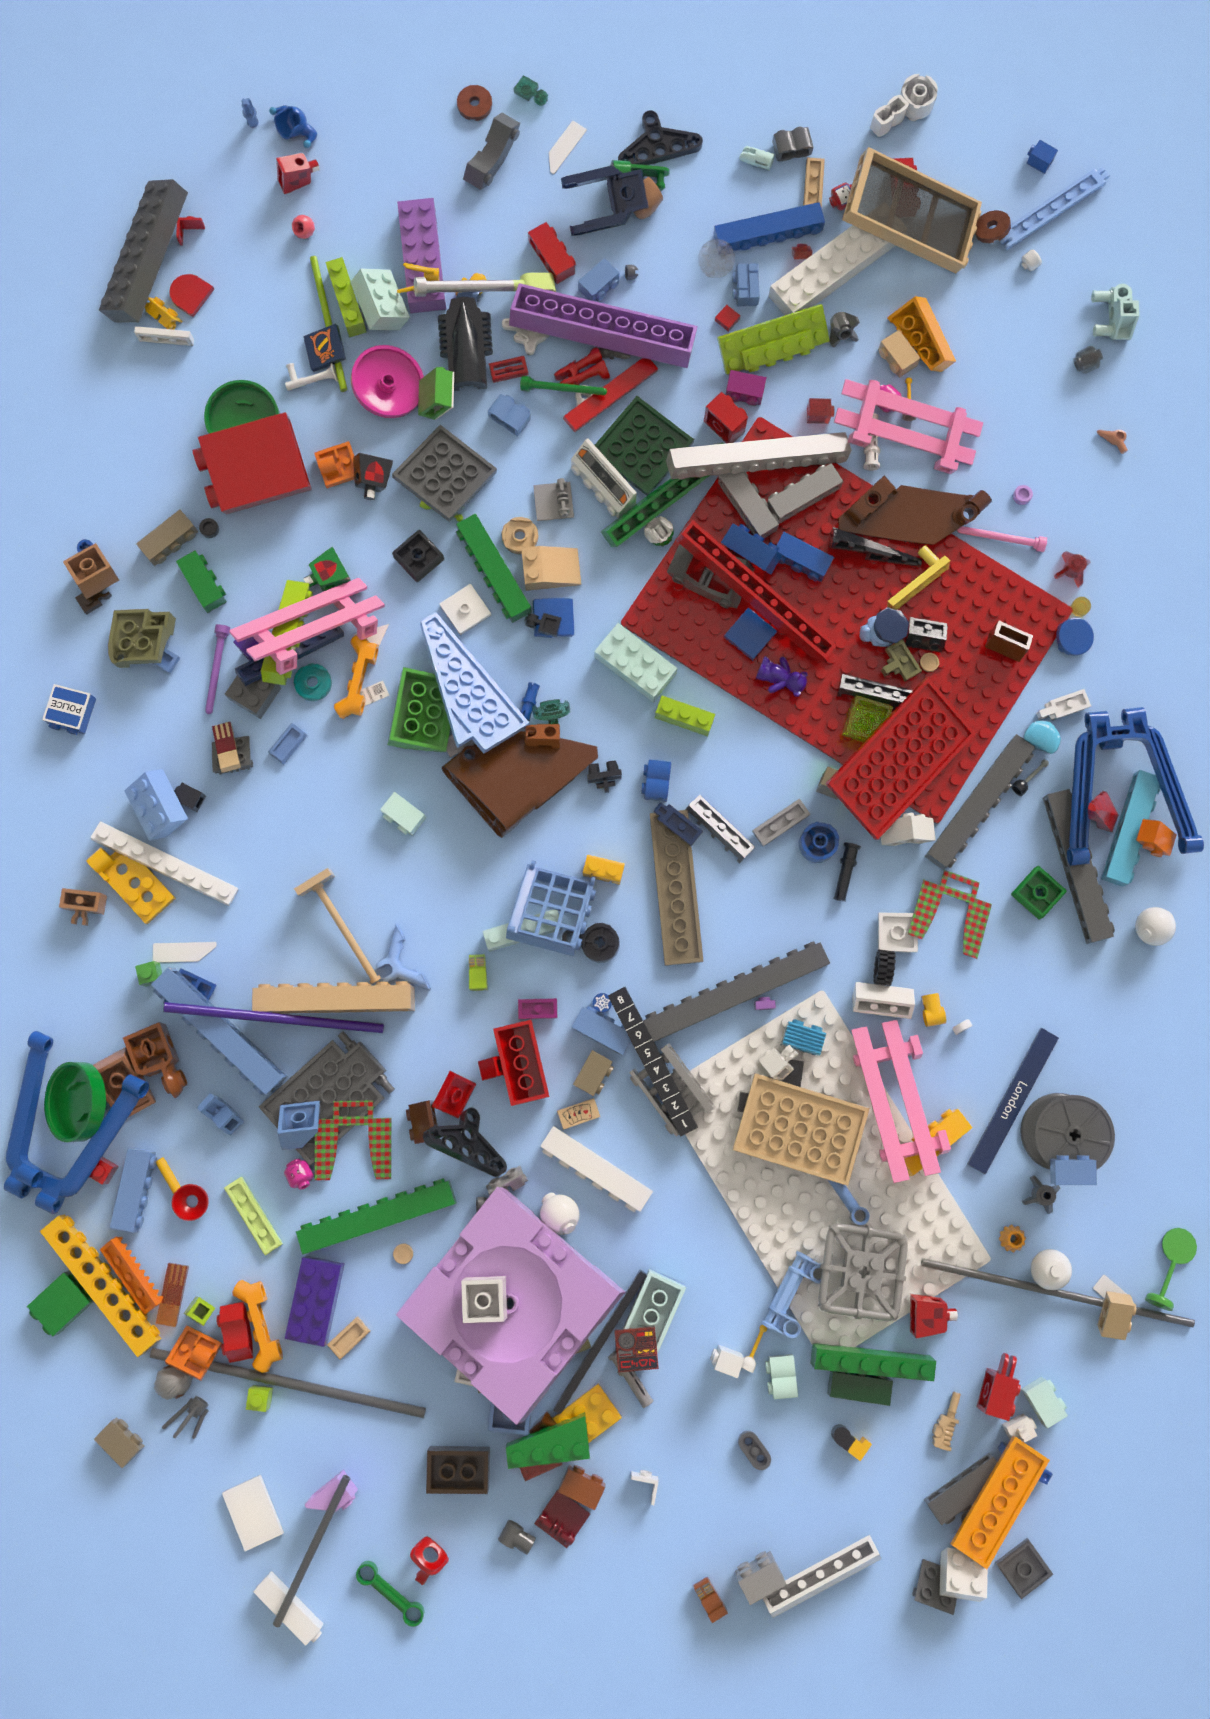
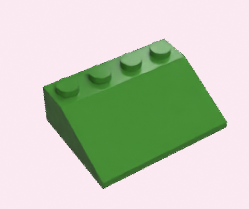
[387,667,450,752]

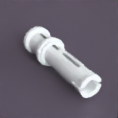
[863,413,880,471]

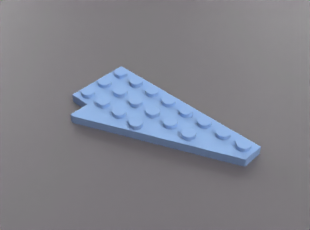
[420,613,529,753]

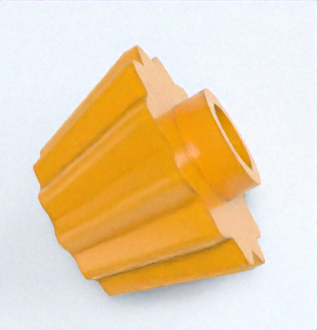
[999,1224,1026,1253]

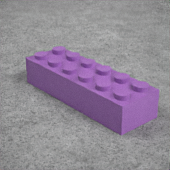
[397,198,447,313]

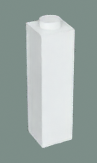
[253,1571,323,1646]

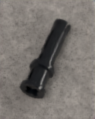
[833,842,861,902]

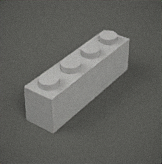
[767,463,843,524]
[718,472,779,538]

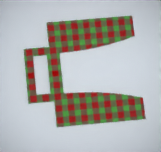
[908,870,992,959]
[315,1100,392,1180]

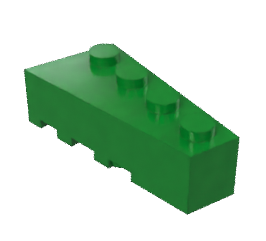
[506,1412,590,1469]

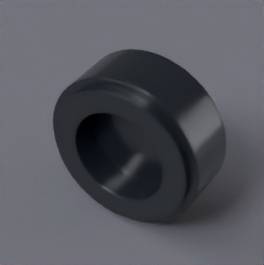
[199,518,219,538]

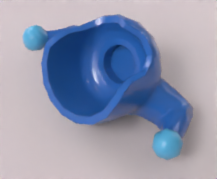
[269,105,317,148]

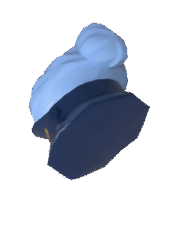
[859,607,909,647]

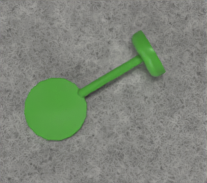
[1145,1228,1197,1311]

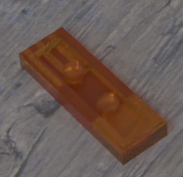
[156,1263,189,1327]

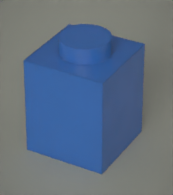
[1026,140,1058,174]

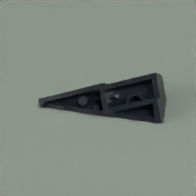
[829,527,922,567]

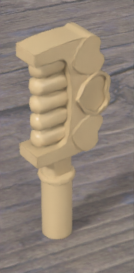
[932,1391,961,1451]

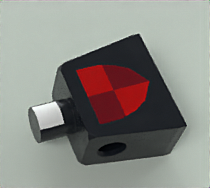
[353,453,393,500]

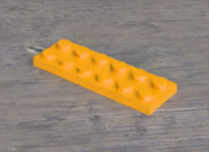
[950,1436,1050,1569]

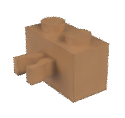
[59,888,107,926]

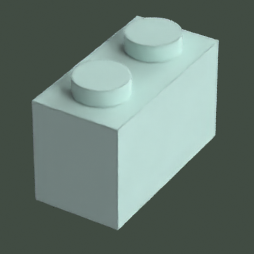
[380,792,426,836]
[1021,1377,1068,1429]

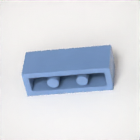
[571,1006,631,1056]

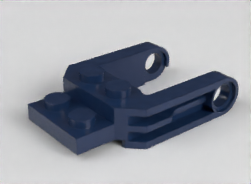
[561,165,649,236]

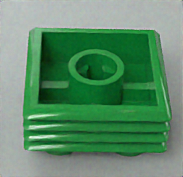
[1011,866,1067,920]

